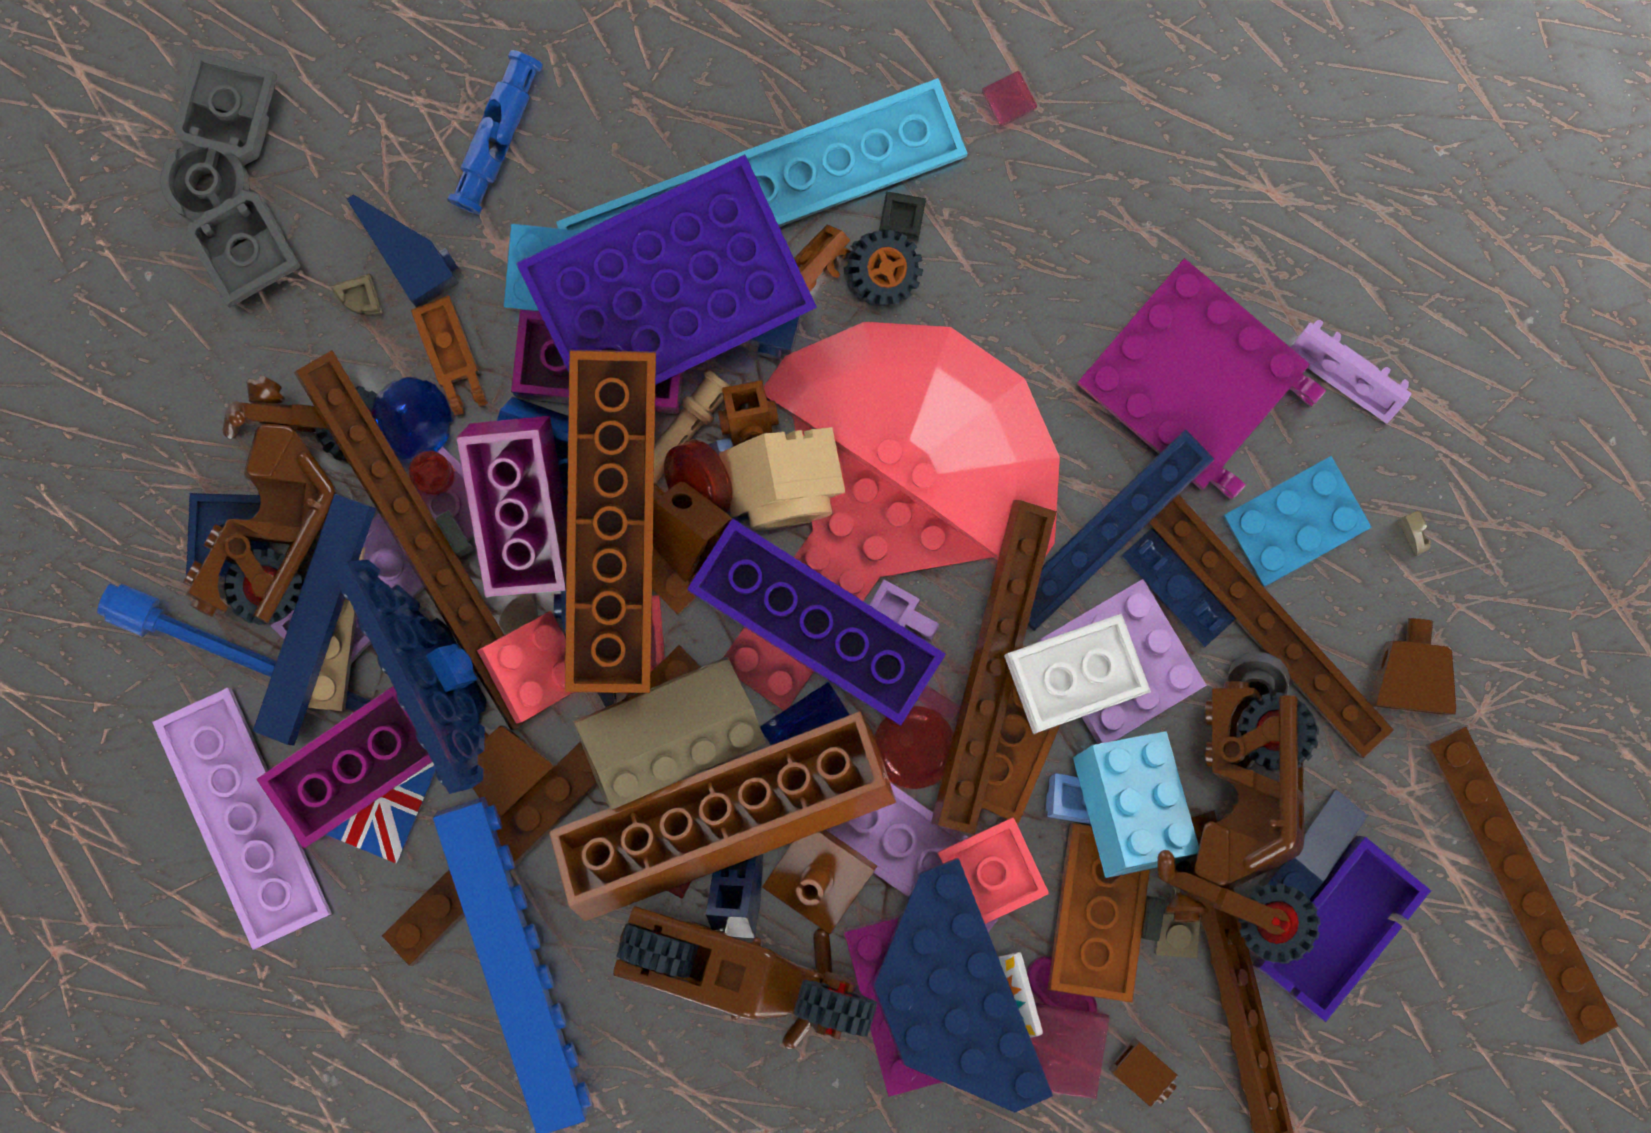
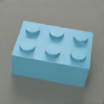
[1073,731,1199,878]

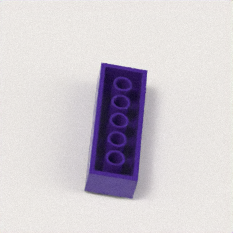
[687,518,946,726]

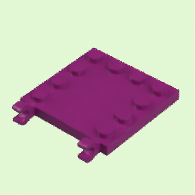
[1077,258,1326,500]

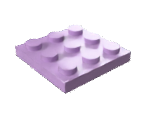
[1037,579,1207,744]

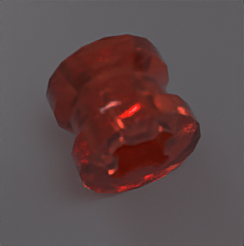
[409,451,455,495]

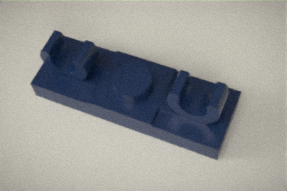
[1120,528,1235,648]

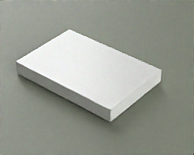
[1004,614,1151,734]

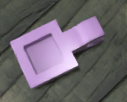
[870,580,939,640]

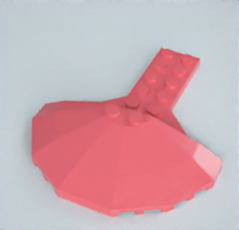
[723,322,1060,712]

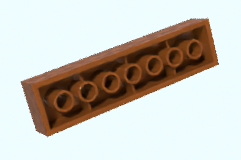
[565,350,656,693]
[549,711,897,921]

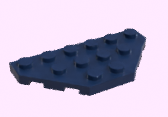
[334,560,486,794]
[871,858,1053,1113]

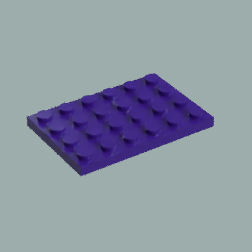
[516,154,817,385]

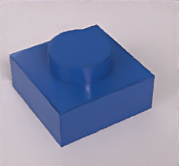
[426,643,477,692]

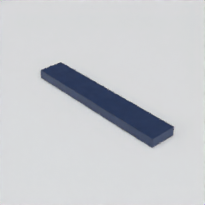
[1028,429,1215,631]
[253,494,376,746]

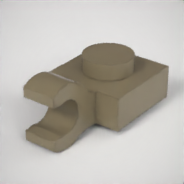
[1154,886,1201,959]

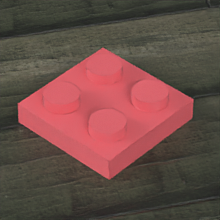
[477,611,574,724]
[937,817,1049,924]

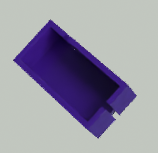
[1252,836,1432,1022]

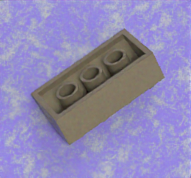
[573,657,766,810]

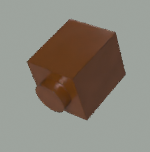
[1109,1038,1178,1107]

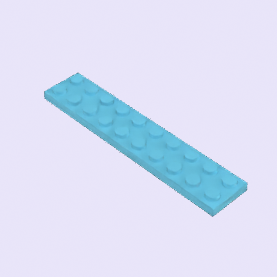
[556,78,968,231]

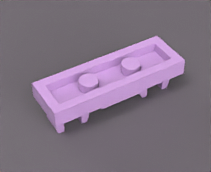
[1291,320,1412,424]

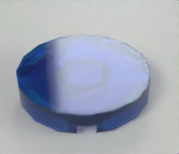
[372,377,452,460]

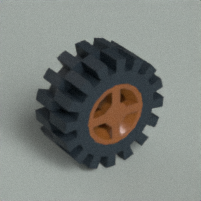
[843,230,923,305]

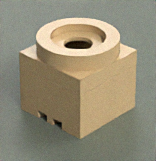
[719,427,845,531]

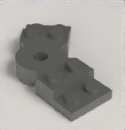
[160,51,301,308]

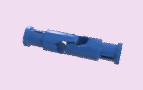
[447,50,543,215]

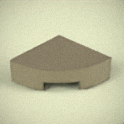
[331,273,384,316]
[1397,510,1431,556]
[499,593,538,635]

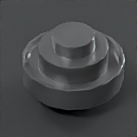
[1227,652,1290,707]

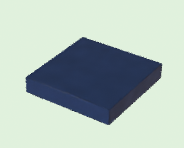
[186,493,273,577]

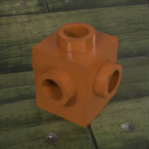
[718,380,779,447]

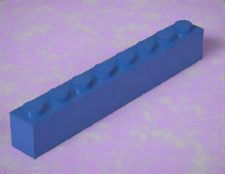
[433,796,592,1133]

